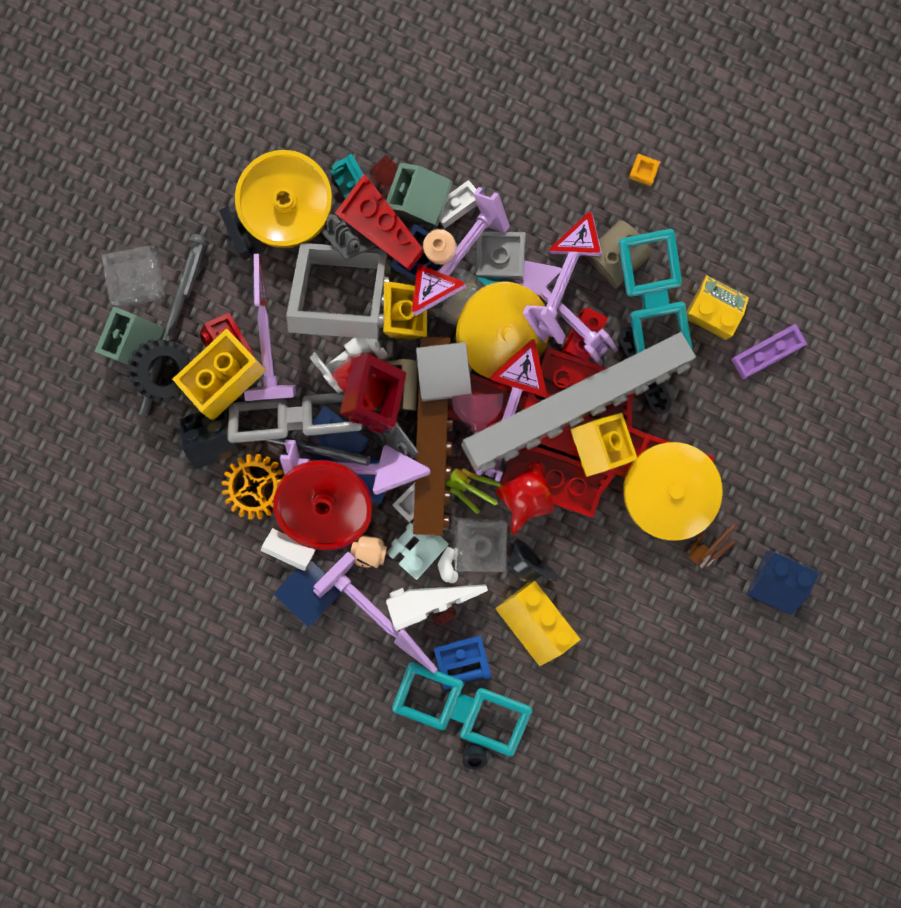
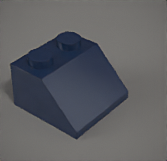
[747,551,819,615]

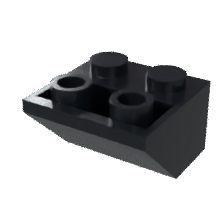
[180,408,240,470]

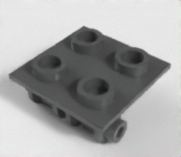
[321,214,377,260]
[370,423,418,459]

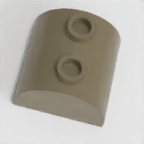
[584,220,652,289]
[374,359,419,412]

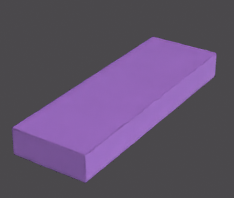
[731,324,807,380]

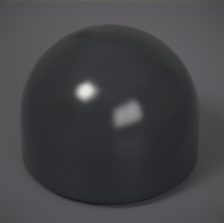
[463,744,487,770]

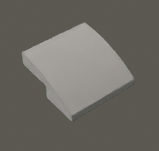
[416,342,472,401]

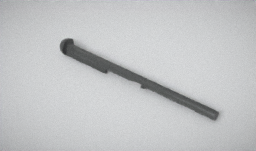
[138,234,207,417]

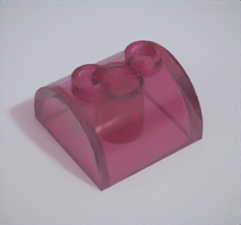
[452,394,503,434]

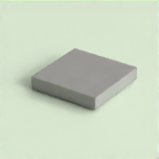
[475,232,526,281]

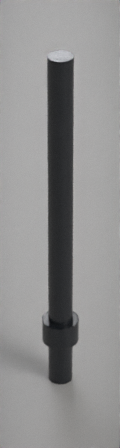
[238,426,370,466]

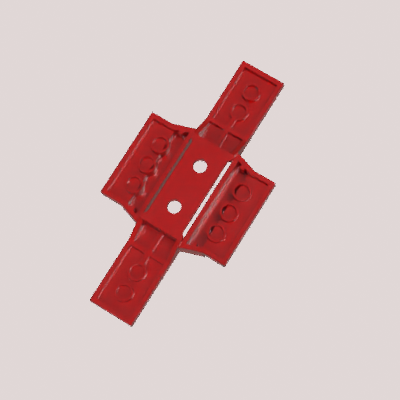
[449,348,715,518]

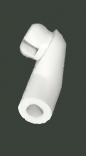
[438,546,458,583]

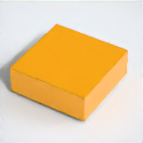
[629,154,660,186]

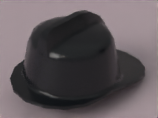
[506,539,559,582]

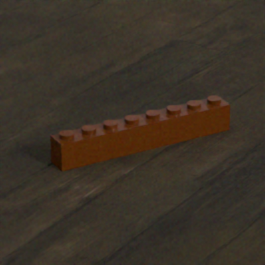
[413,337,454,536]

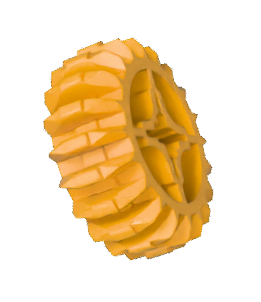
[222,454,284,519]

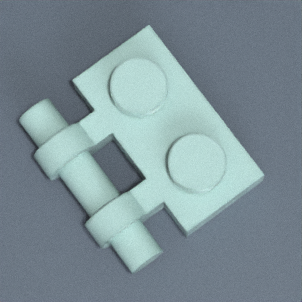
[386,522,449,580]

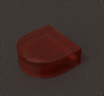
[369,155,398,185]
[432,605,457,627]

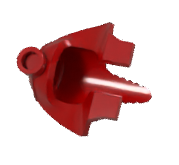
[495,461,555,535]

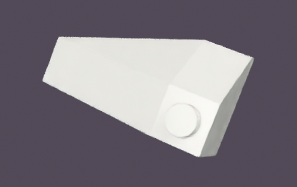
[386,584,488,631]

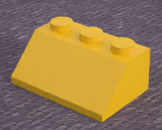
[173,329,267,420]
[495,580,581,666]

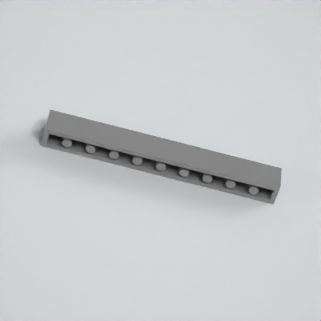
[462,332,696,472]

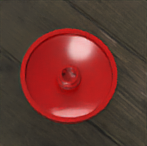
[273,460,372,550]

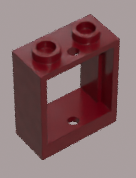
[340,353,407,433]

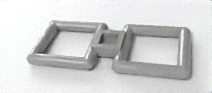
[228,392,362,443]

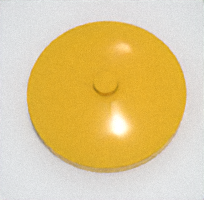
[235,150,333,248]
[456,282,549,378]
[623,442,723,541]

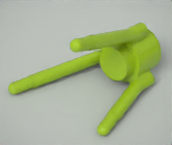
[446,468,501,514]

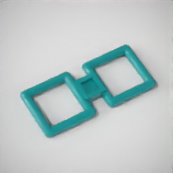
[618,229,693,354]
[392,662,533,756]

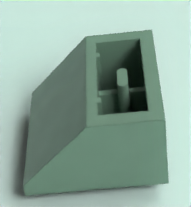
[386,163,453,227]
[95,306,165,372]

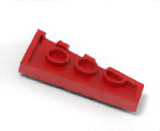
[335,174,424,270]

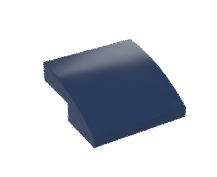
[273,560,341,627]

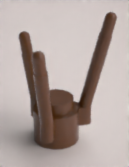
[688,524,738,570]

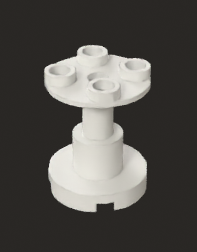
[310,337,389,394]

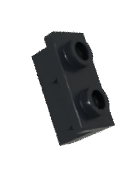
[219,206,265,260]

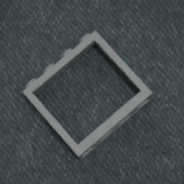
[286,243,392,339]

